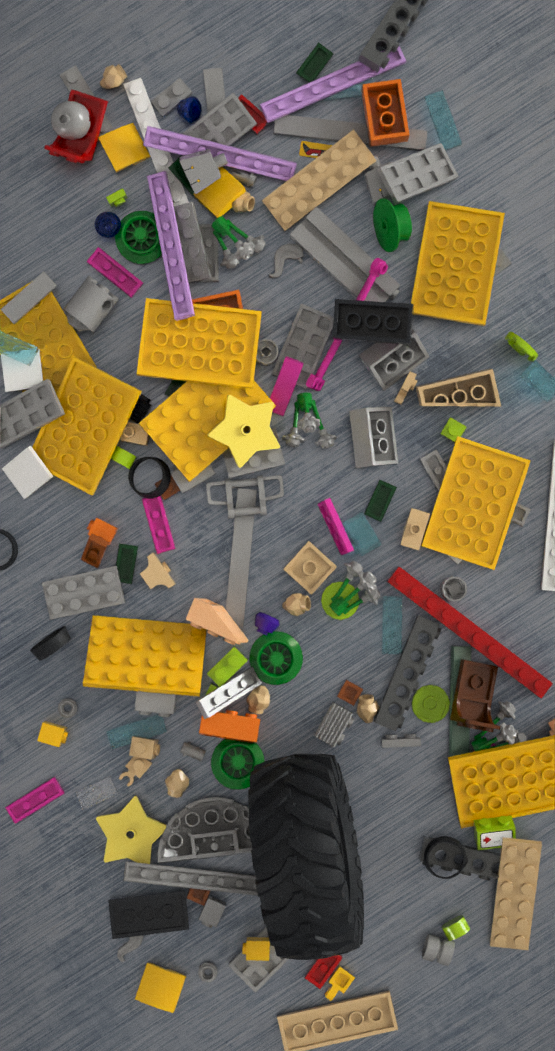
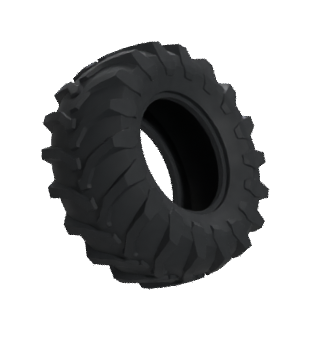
[248,754,364,960]

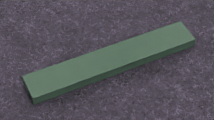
[449,646,471,757]

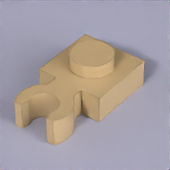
[394,371,418,405]
[119,756,152,787]

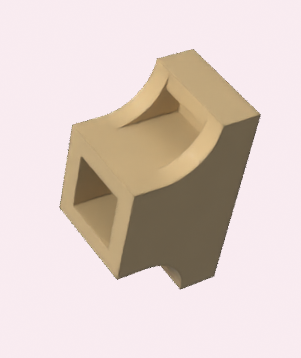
[119,422,149,446]
[400,508,430,550]
[140,552,176,589]

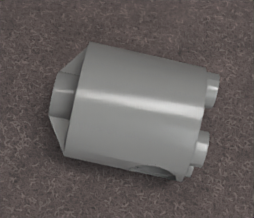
[63,276,119,333]

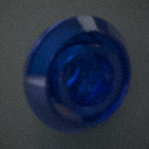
[177,96,202,123]
[95,212,121,238]

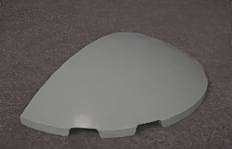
[158,797,252,863]

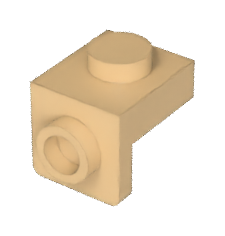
[129,736,160,760]

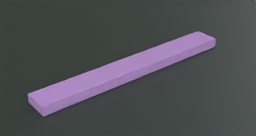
[260,46,406,123]
[143,126,297,181]
[147,171,195,321]

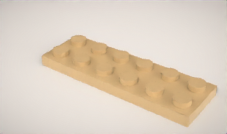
[262,129,377,231]
[490,837,542,950]
[277,990,398,1051]

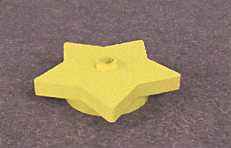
[207,395,280,468]
[96,795,167,864]

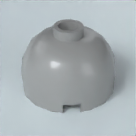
[51,101,91,140]

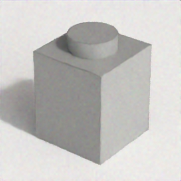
[199,895,226,928]

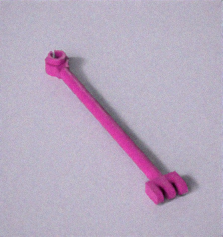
[306,258,388,391]

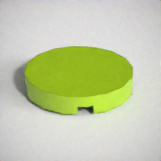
[505,331,538,362]
[321,581,359,620]
[411,684,450,723]

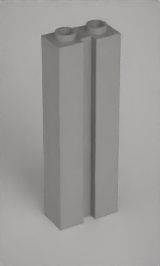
[290,207,400,302]

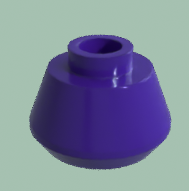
[255,612,280,635]

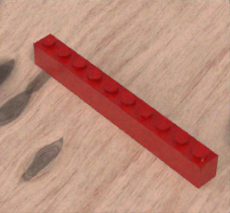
[386,566,553,699]

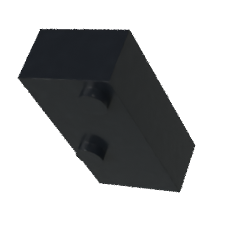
[332,299,414,345]

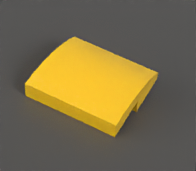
[98,123,151,173]
[193,166,246,218]
[135,962,186,1013]

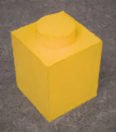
[37,721,68,747]
[242,937,270,961]

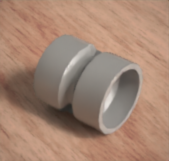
[256,339,279,366]
[440,576,467,602]
[422,934,455,966]

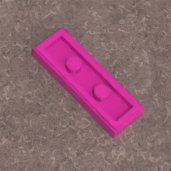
[86,247,143,298]
[270,356,304,416]
[142,496,176,554]
[318,498,354,555]
[5,777,64,824]

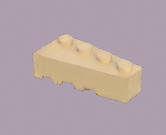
[415,368,501,407]

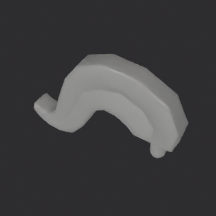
[269,243,304,278]
[117,935,144,962]

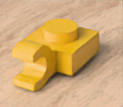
[324,965,355,1001]

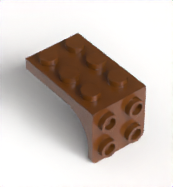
[450,659,500,732]

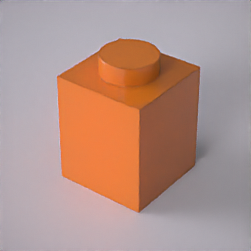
[87,518,118,545]

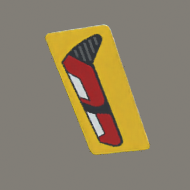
[299,141,333,158]

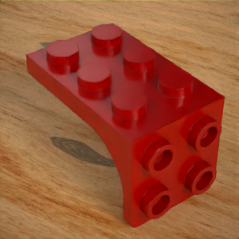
[44,89,108,163]

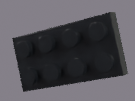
[108,890,189,939]

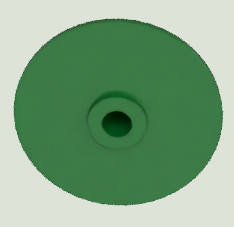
[373,198,412,252]
[115,211,162,264]
[249,631,303,685]
[211,739,265,790]

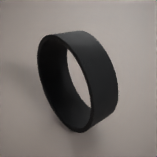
[128,457,171,499]
[0,529,18,571]
[30,626,71,661]
[424,836,466,879]

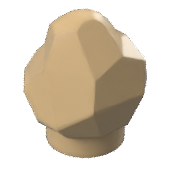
[100,64,127,89]
[232,191,255,213]
[282,593,311,616]
[246,685,270,714]
[357,694,380,724]
[165,769,189,798]

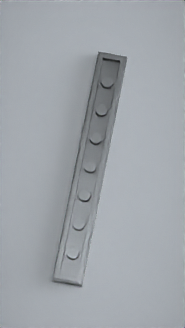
[274,115,427,151]
[223,488,257,641]
[123,861,258,896]

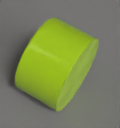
[111,446,136,469]
[441,915,470,941]

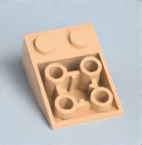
[186,598,248,645]

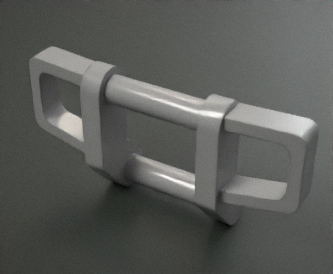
[206,475,284,519]

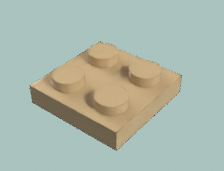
[283,541,337,595]

